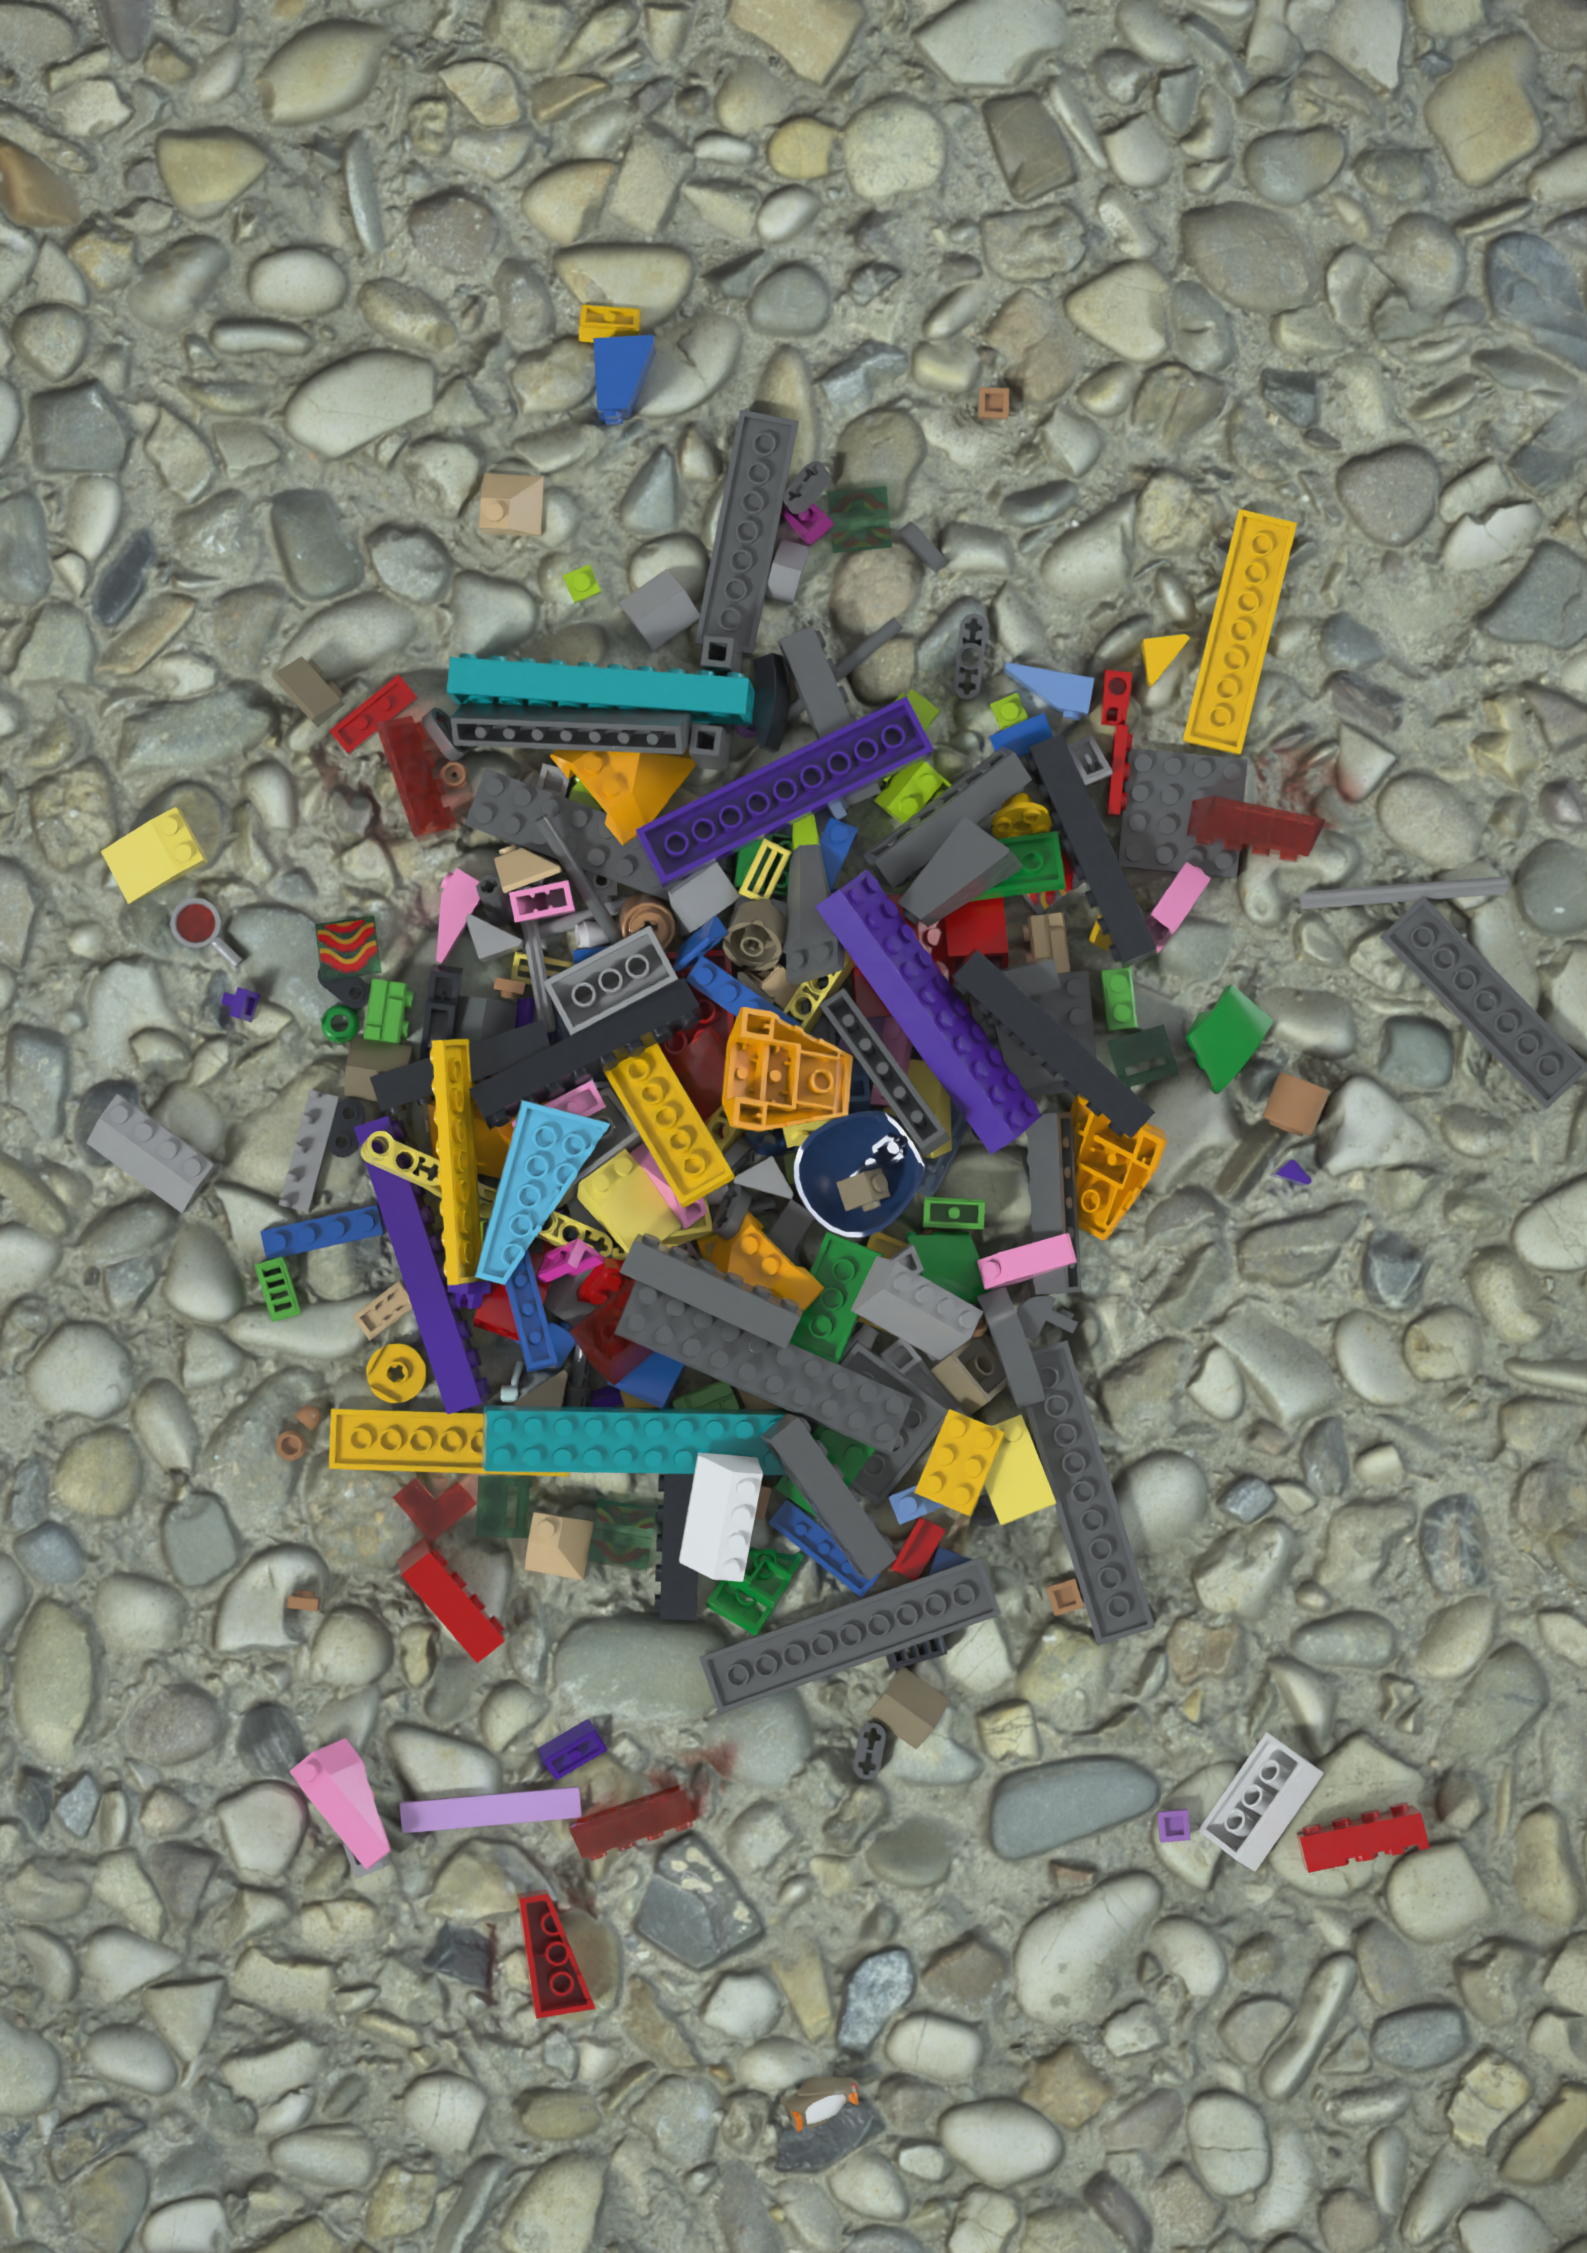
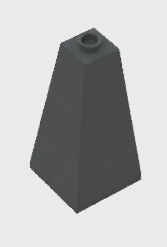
[898,817,1023,927]

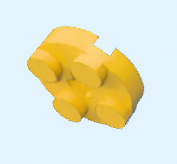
[366,1343,427,1403]

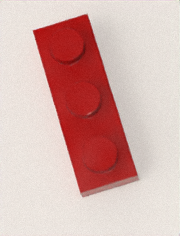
[329,674,418,755]
[1106,724,1133,818]

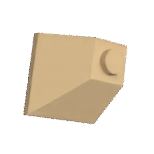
[479,473,544,536]
[494,844,565,893]
[524,1510,594,1580]

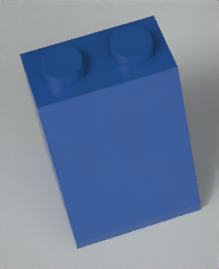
[593,335,656,425]
[607,1340,687,1409]

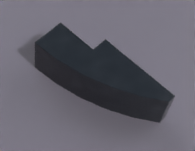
[752,652,790,753]
[420,964,463,1059]

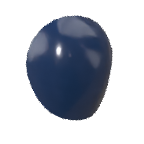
[794,1110,925,1237]

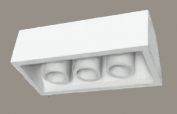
[679,1453,763,1582]
[1198,1732,1324,1872]

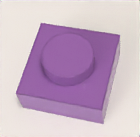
[1157,1808,1191,1843]

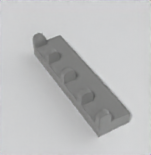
[279,1089,340,1213]

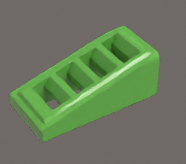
[255,1256,302,1322]

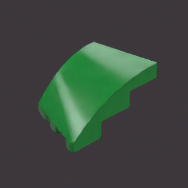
[1185,985,1274,1094]
[905,1231,992,1305]
[706,1547,805,1637]

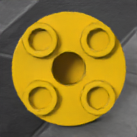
[991,792,1052,839]

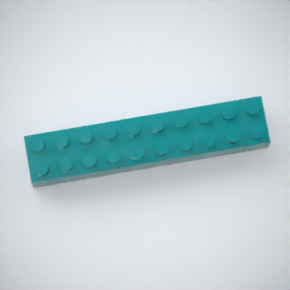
[447,653,755,727]
[482,1405,787,1475]

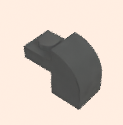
[1016,1295,1078,1342]

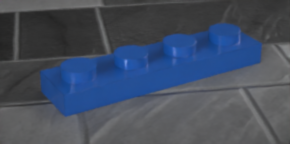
[685,956,801,1026]
[260,1205,384,1260]
[505,1249,558,1372]
[768,1499,880,1598]

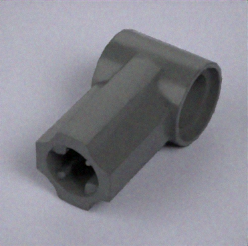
[476,874,514,926]

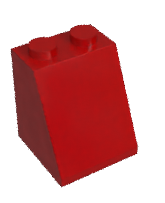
[944,897,1009,985]

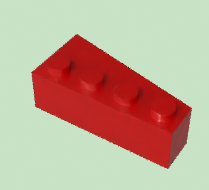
[397,1537,505,1664]
[1296,1802,1430,1873]
[517,1889,596,2019]

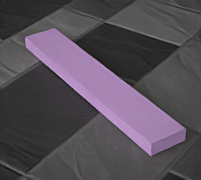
[399,1786,582,1833]

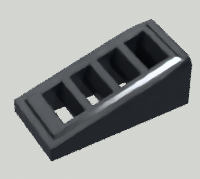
[886,1636,948,1670]

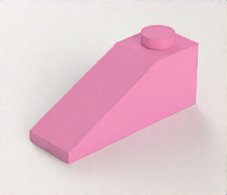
[436,868,482,965]
[977,1233,1077,1289]

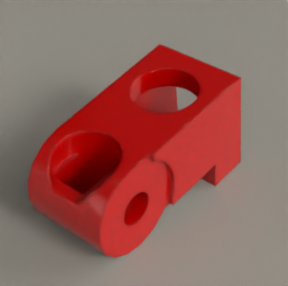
[1101,670,1132,726]

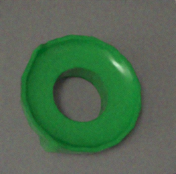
[320,1005,359,1044]

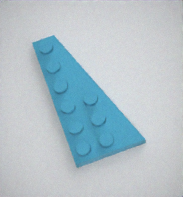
[474,1100,610,1285]

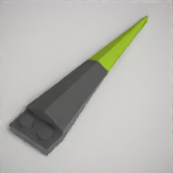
[783,814,844,986]

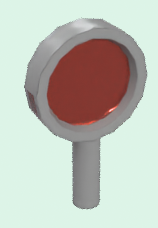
[170,898,243,968]

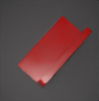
[890,1516,946,1581]

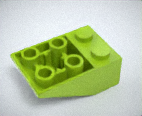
[874,760,981,825]

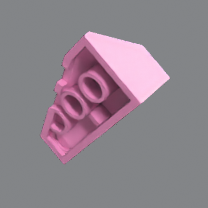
[289,1738,391,1870]

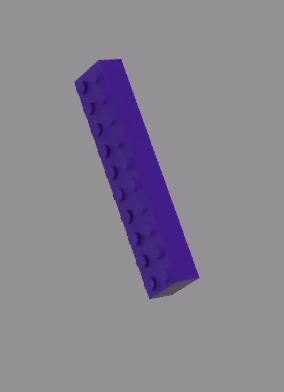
[636,696,934,888]
[815,869,1042,1154]
[354,1116,491,1415]

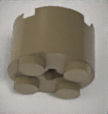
[723,899,786,971]

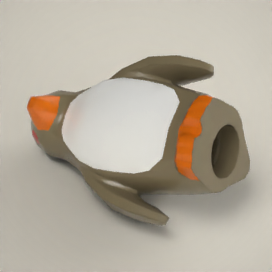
[780,2077,859,2132]

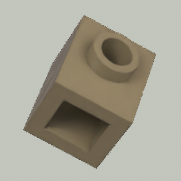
[837,1168,891,1212]

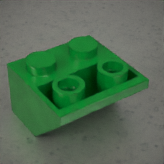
[730,833,792,897]

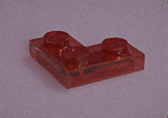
[393,1477,477,1543]

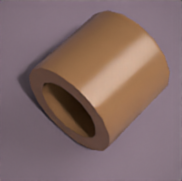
[618,893,675,950]
[1262,1072,1330,1137]

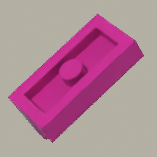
[535,1238,605,1284]

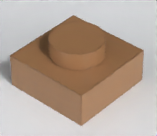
[978,387,1009,420]
[494,977,527,1000]
[1046,1578,1084,1616]
[287,1589,321,1612]

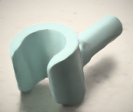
[501,1361,524,1402]

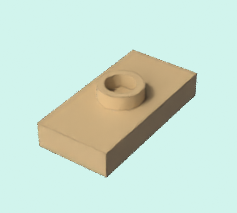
[352,1280,413,1340]

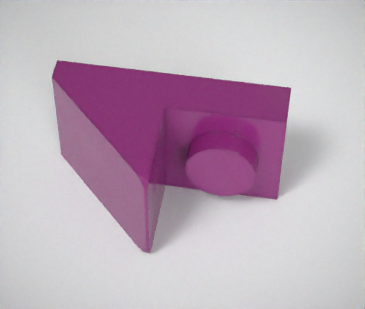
[781,503,834,546]

